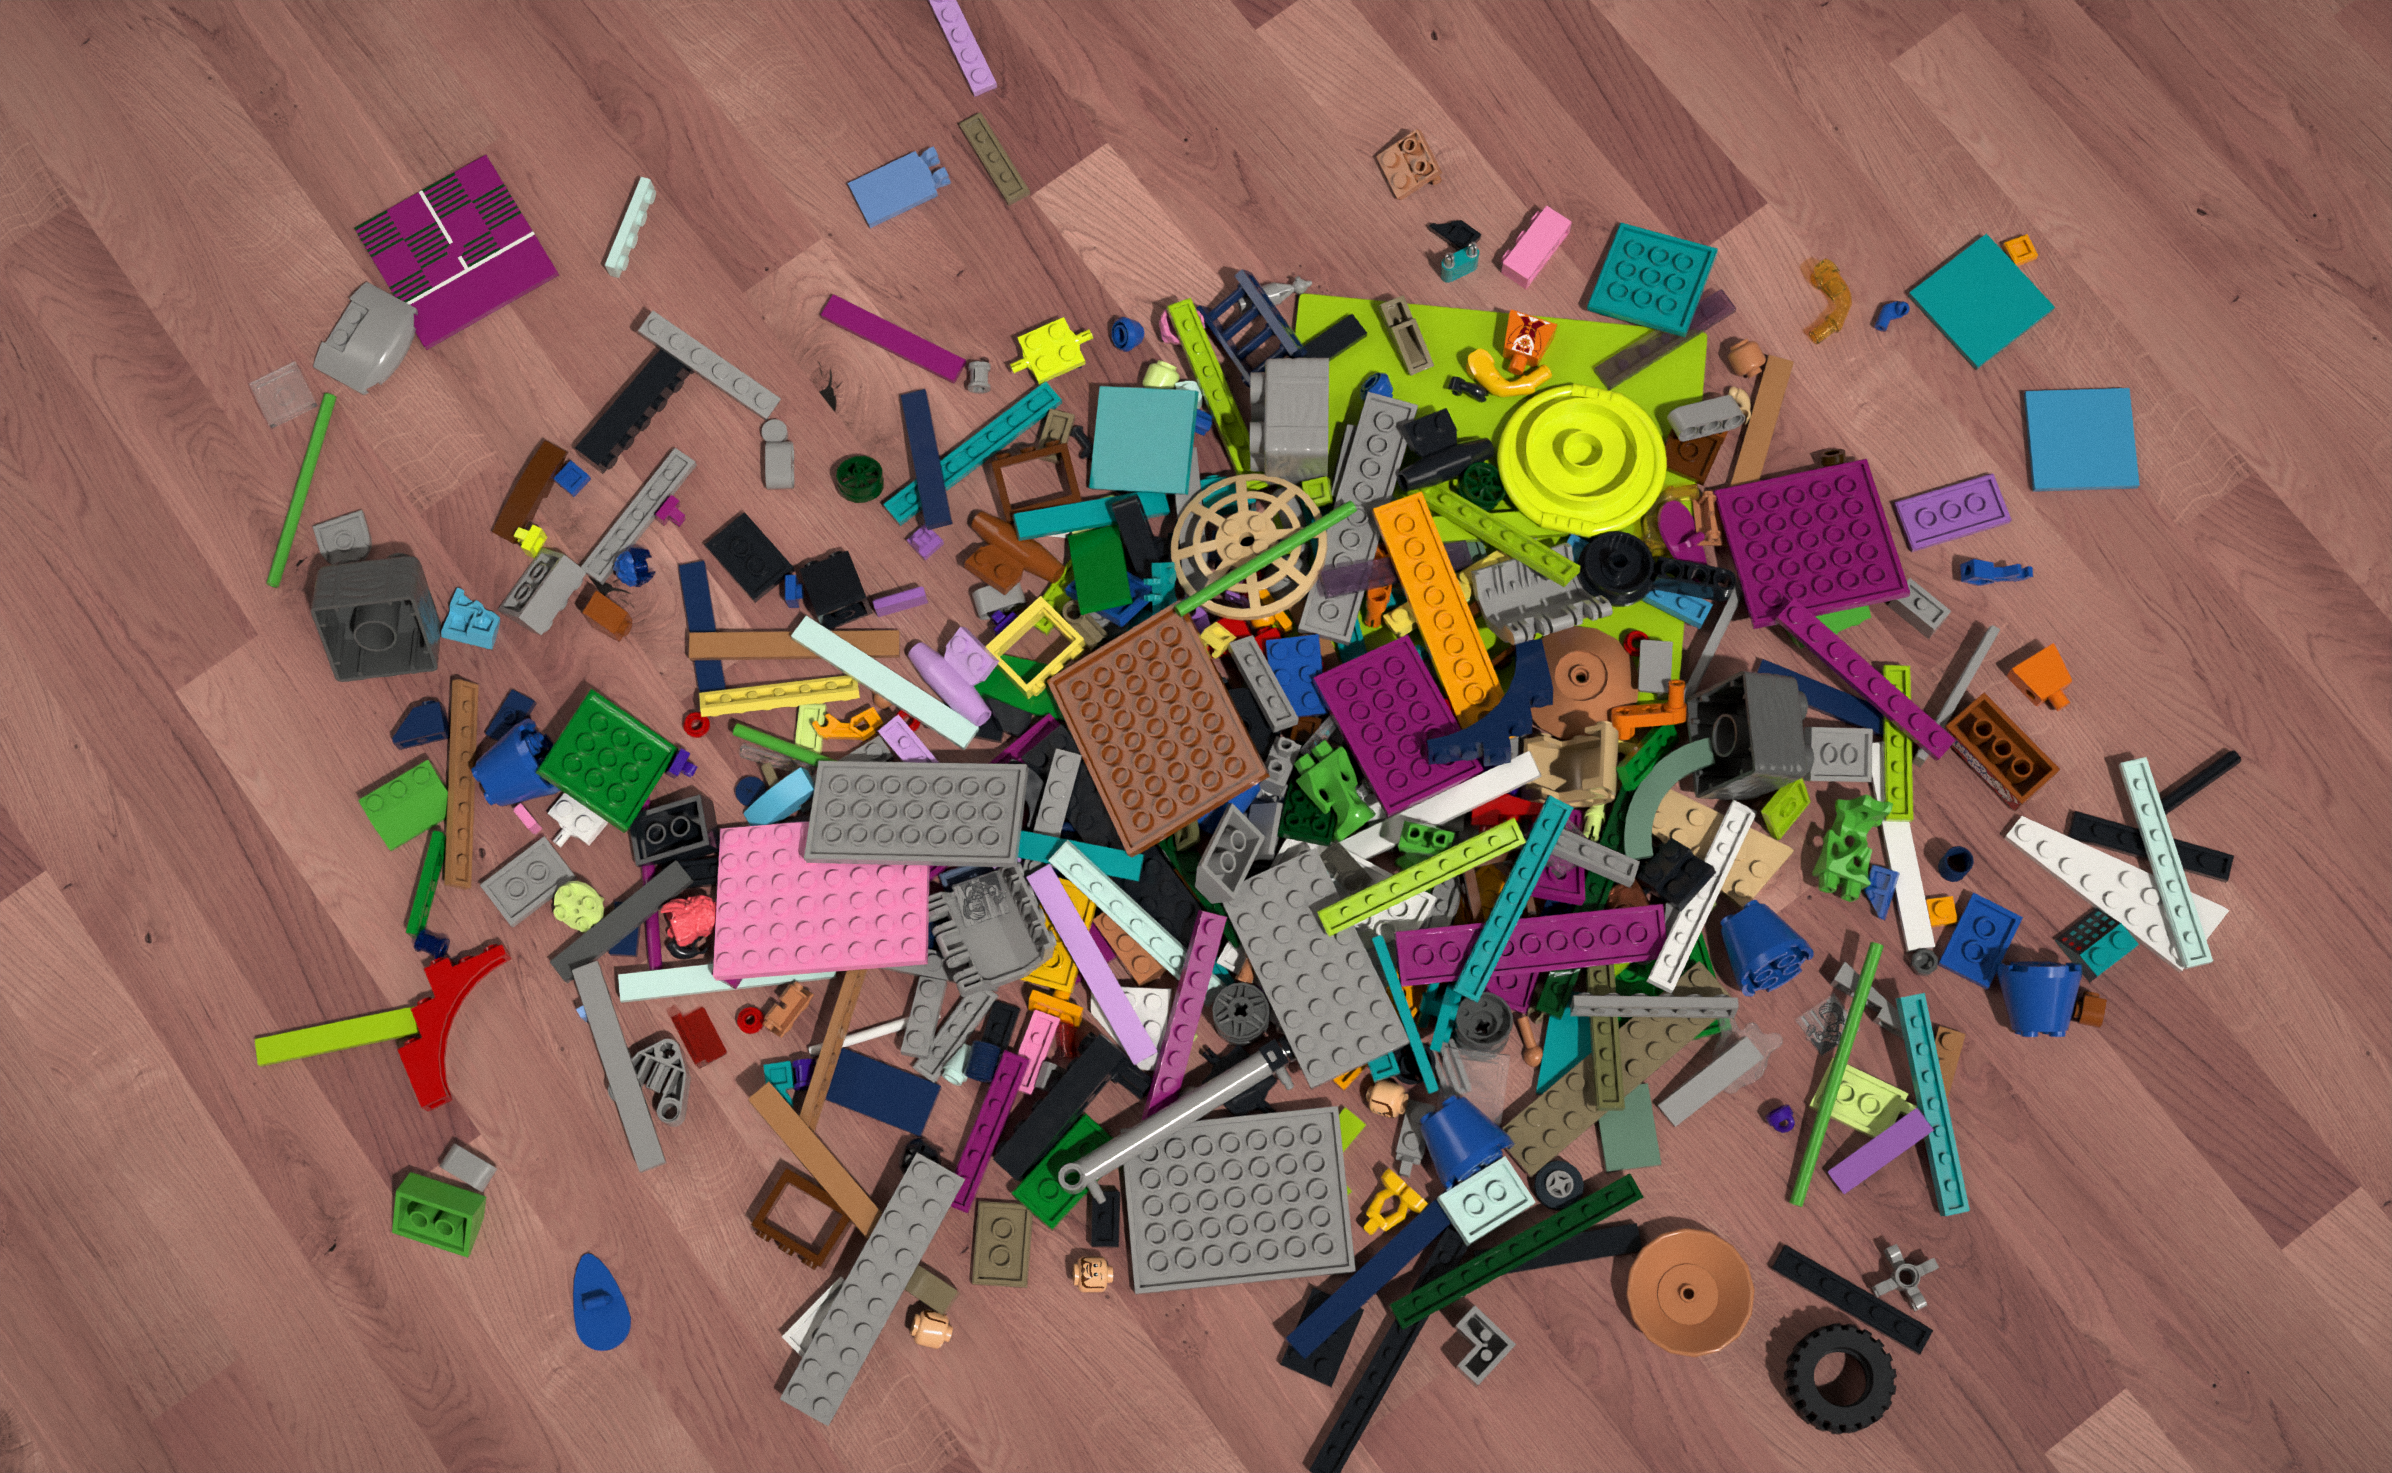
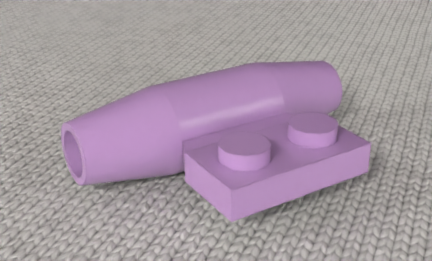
[908,627,1000,726]

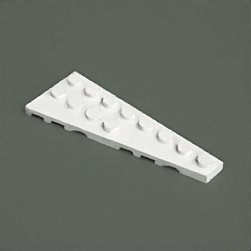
[2004,816,2229,973]

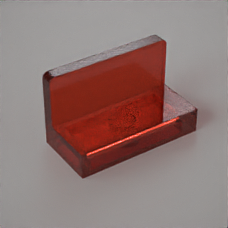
[671,1007,727,1069]

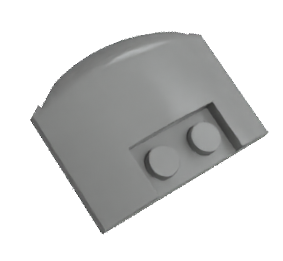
[313,282,418,395]

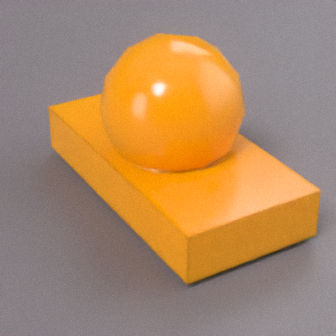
[1250,589,1292,637]

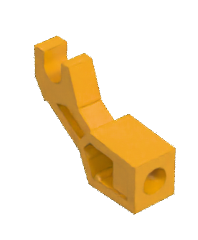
[812,707,884,741]

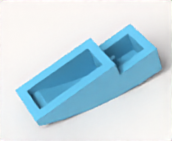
[743,767,815,826]

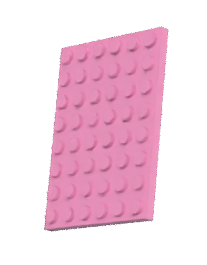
[713,821,930,981]

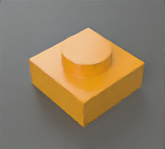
[1926,896,1958,928]

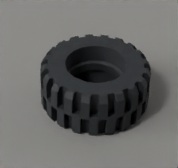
[1784,1323,1897,1434]

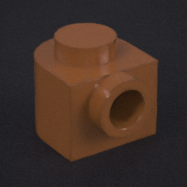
[2073,991,2107,1028]

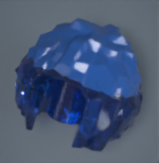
[613,547,656,587]

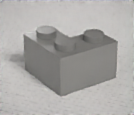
[1454,1306,1516,1388]

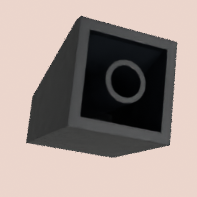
[799,551,873,630]

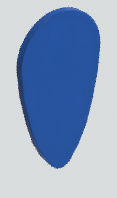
[573,1254,631,1351]

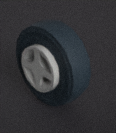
[1534,1161,1584,1211]

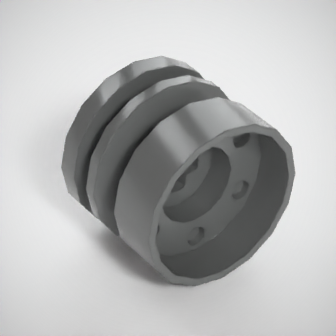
[1212,983,1270,1047]
[1452,992,1513,1061]

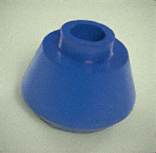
[1112,317,1145,352]
[1360,372,1393,401]

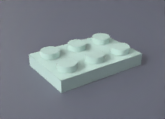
[1436,1156,1536,1246]

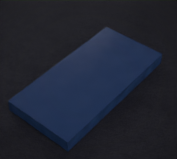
[825,1048,942,1137]

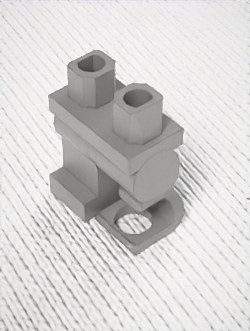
[1256,736,1301,804]

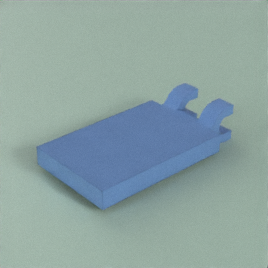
[848,146,951,228]

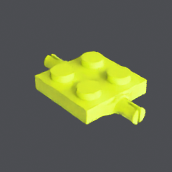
[1010,317,1093,385]

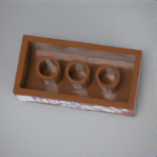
[1944,692,2060,812]

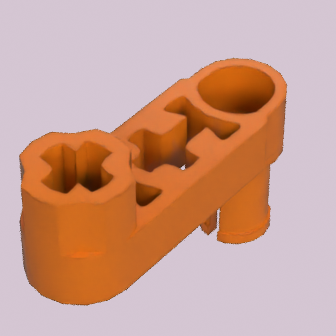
[1364,541,1395,628]
[1611,679,1687,740]

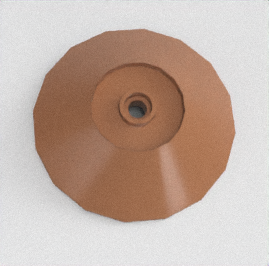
[1530,626,1639,740]
[1626,1228,1755,1357]

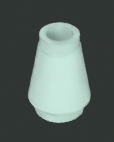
[942,1044,972,1086]

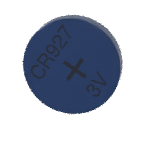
[736,777,767,807]

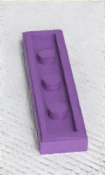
[1828,1107,1934,1194]

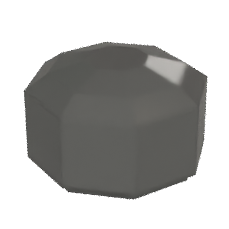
[1910,948,1938,976]

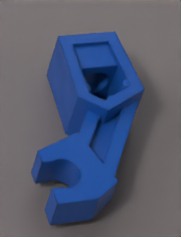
[1960,559,2033,586]

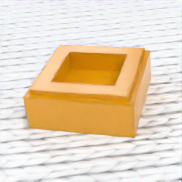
[2002,234,2038,267]

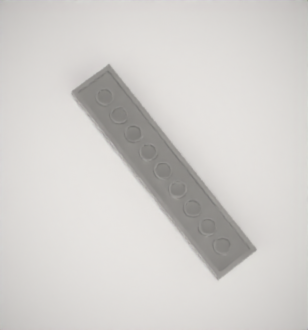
[1298,392,1418,646]
[780,1152,965,1426]

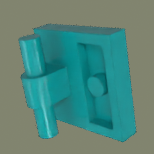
[1417,981,1462,1052]

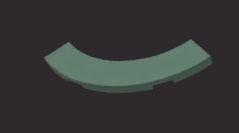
[1624,738,1715,860]

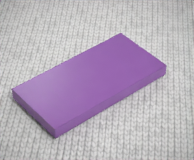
[1893,473,2011,552]

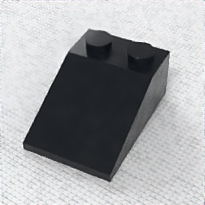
[630,794,720,867]

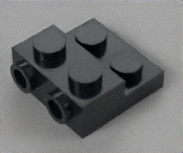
[1636,838,1716,911]

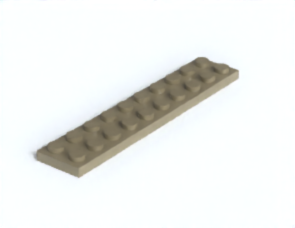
[1502,961,1732,1178]

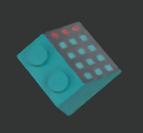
[2054,908,2139,983]

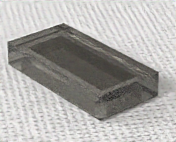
[1320,839,1373,895]

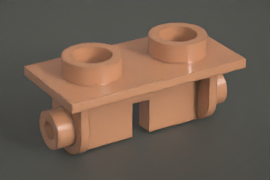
[1692,491,1723,546]
[762,981,814,1038]

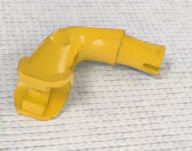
[1466,348,1552,398]

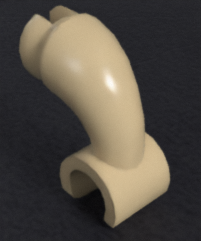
[1728,386,1751,425]

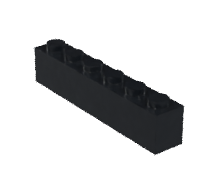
[575,349,695,474]
[993,1034,1129,1182]

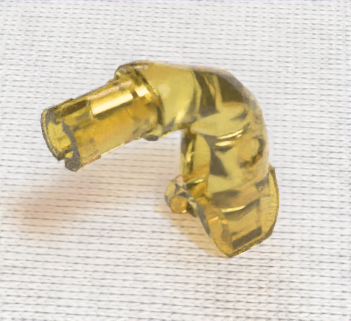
[1809,259,1852,345]
[1640,484,1699,558]

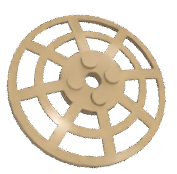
[1171,474,1328,620]

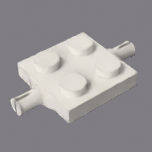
[548,793,608,848]

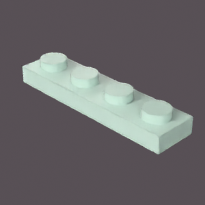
[605,177,656,278]

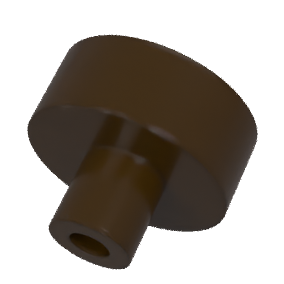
[1819,449,1846,467]

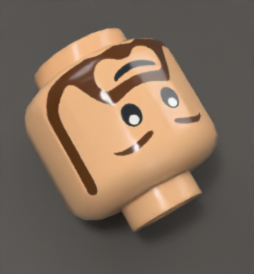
[1366,1080,1409,1119]
[1072,1256,1113,1293]
[910,1309,953,1349]

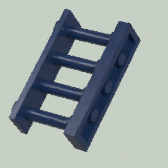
[1196,269,1307,388]

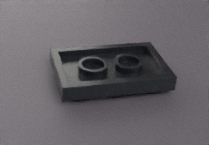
[705,512,795,603]
[1280,1287,1364,1388]

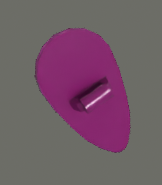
[1658,500,1707,582]

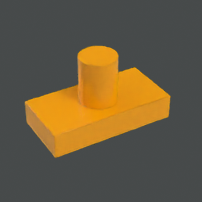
[1028,989,1083,1028]

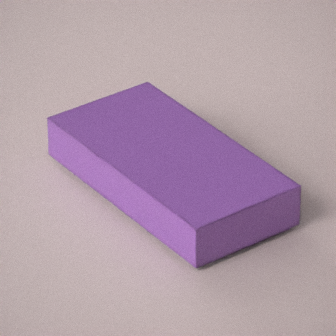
[873,586,928,617]

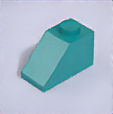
[1200,475,1256,516]

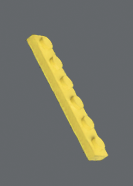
[1383,549,1514,639]
[699,675,860,717]

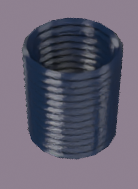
[1938,846,1974,882]
[964,1040,1001,1083]

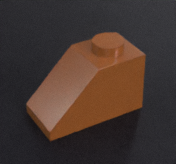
[582,591,633,642]

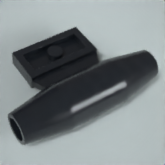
[1397,408,1494,492]

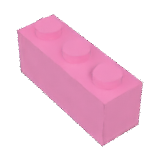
[1501,206,1572,289]

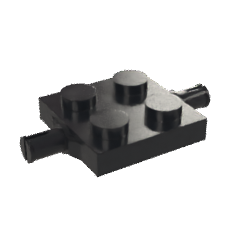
[1201,1045,1278,1117]

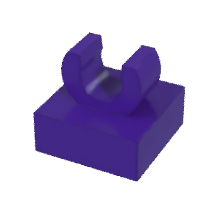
[991,610,1018,636]
[665,748,698,779]

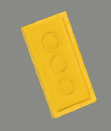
[1020,878,1097,993]

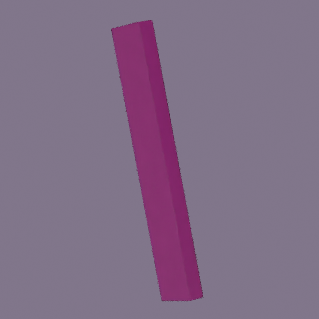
[821,294,966,384]
[951,1050,1031,1213]

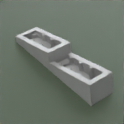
[1830,962,1904,1040]
[1657,1036,1764,1127]

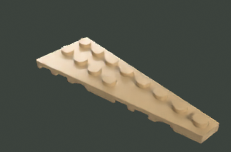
[1611,763,1794,910]

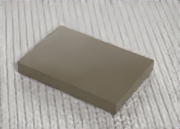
[972,1201,1033,1288]

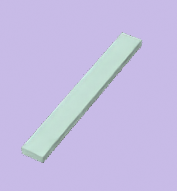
[791,616,979,750]
[2118,757,2213,969]
[1048,840,1227,1007]
[618,964,837,1003]

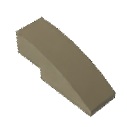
[1377,295,1434,376]
[905,1265,960,1316]

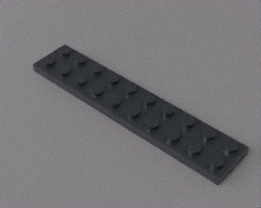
[1021,724,1205,950]

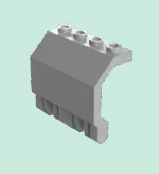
[1471,543,1613,645]
[928,862,1056,997]

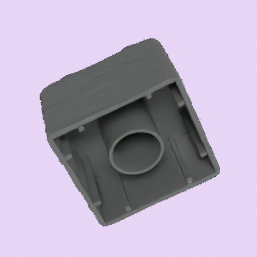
[311,553,441,682]
[1685,671,1814,801]

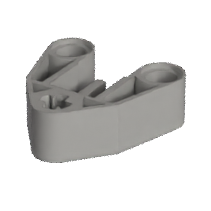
[608,1039,691,1127]

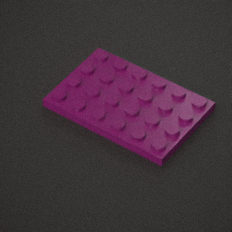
[1313,634,1484,818]

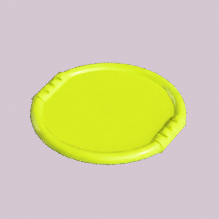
[1497,383,1667,538]

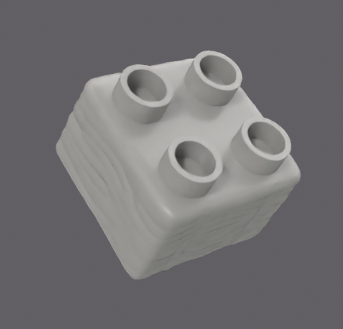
[1250,358,1329,486]

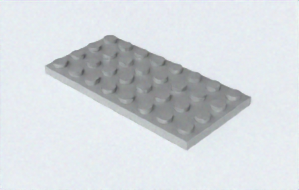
[804,761,1029,867]
[1221,848,1410,1089]

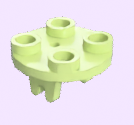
[553,881,604,933]

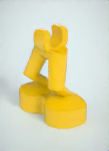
[1364,1168,1428,1235]

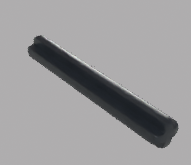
[2161,750,2241,815]

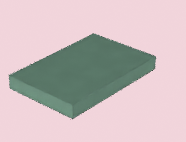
[1598,1083,1661,1173]

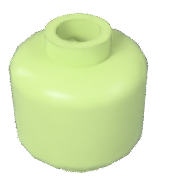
[1142,360,1180,389]

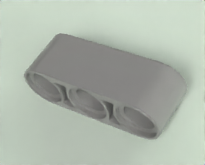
[1667,395,1745,441]

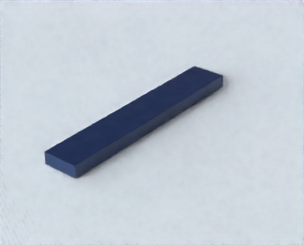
[901,389,953,530]
[679,561,727,693]
[1757,659,1883,738]

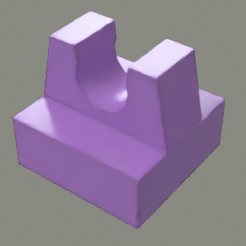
[907,524,944,560]

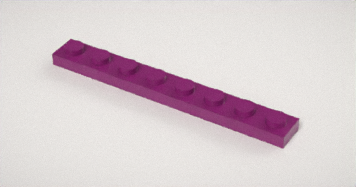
[1775,598,1956,761]
[1141,910,1227,1121]

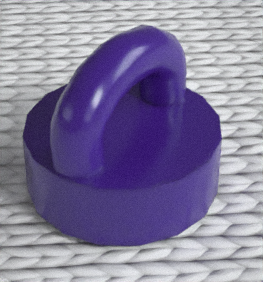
[1765,1104,1795,1133]

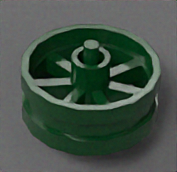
[836,456,884,503]
[1456,462,1506,512]

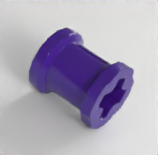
[792,1059,816,1091]

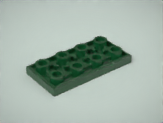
[1277,742,1352,847]

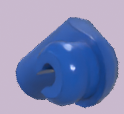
[1874,301,1910,332]

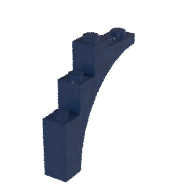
[1427,639,1553,766]

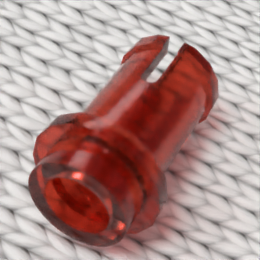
[1056,1023,1077,1058]

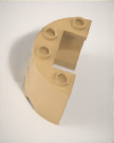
[1521,721,1619,808]

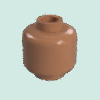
[1727,338,1766,379]

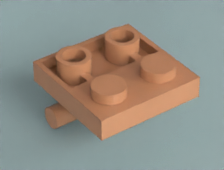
[1376,129,1442,200]

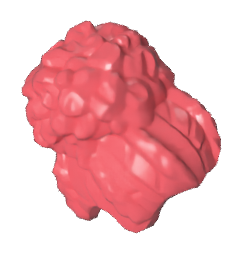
[660,895,717,947]

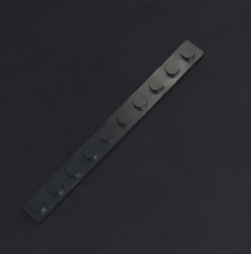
[1309,1227,1470,1473]

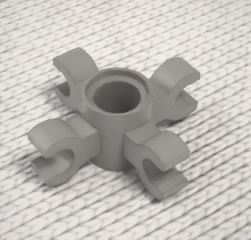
[1871,1244,1939,1312]

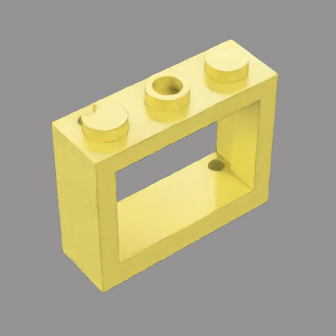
[985,596,1086,699]

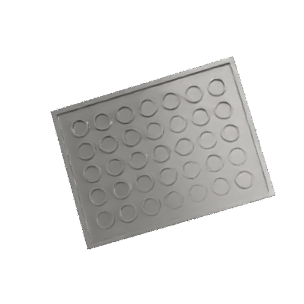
[1120,1106,1356,1295]

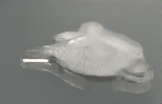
[1712,1018,1783,1094]

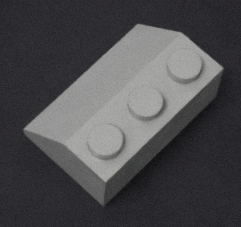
[498,548,587,635]
[1195,803,1265,904]

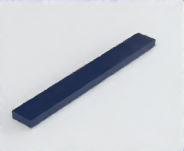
[1285,1190,1451,1360]

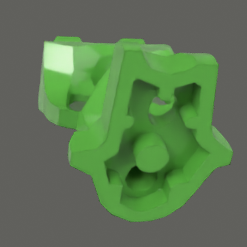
[1294,740,1376,844]
[1812,795,1893,902]
[1394,820,1455,894]

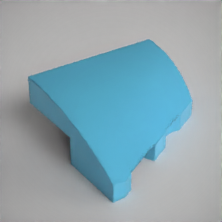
[441,588,500,650]

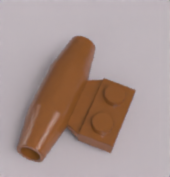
[964,511,1065,595]

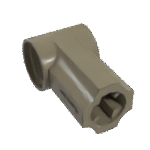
[1062,600,1109,651]

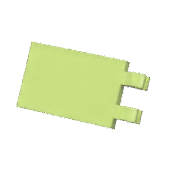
[1809,1058,1918,1139]

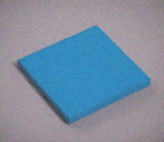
[2024,388,2140,492]

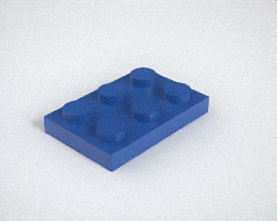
[1065,572,1152,627]
[1266,634,1328,718]
[1938,893,2023,990]

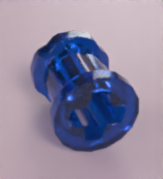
[414,929,450,959]

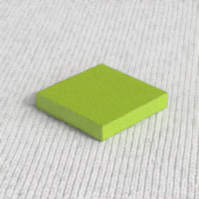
[1761,778,1811,840]

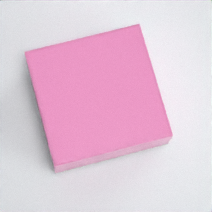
[514,803,542,835]

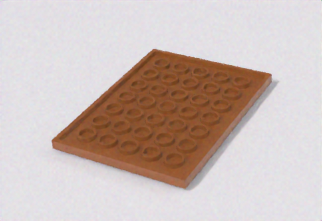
[1047,599,1270,858]

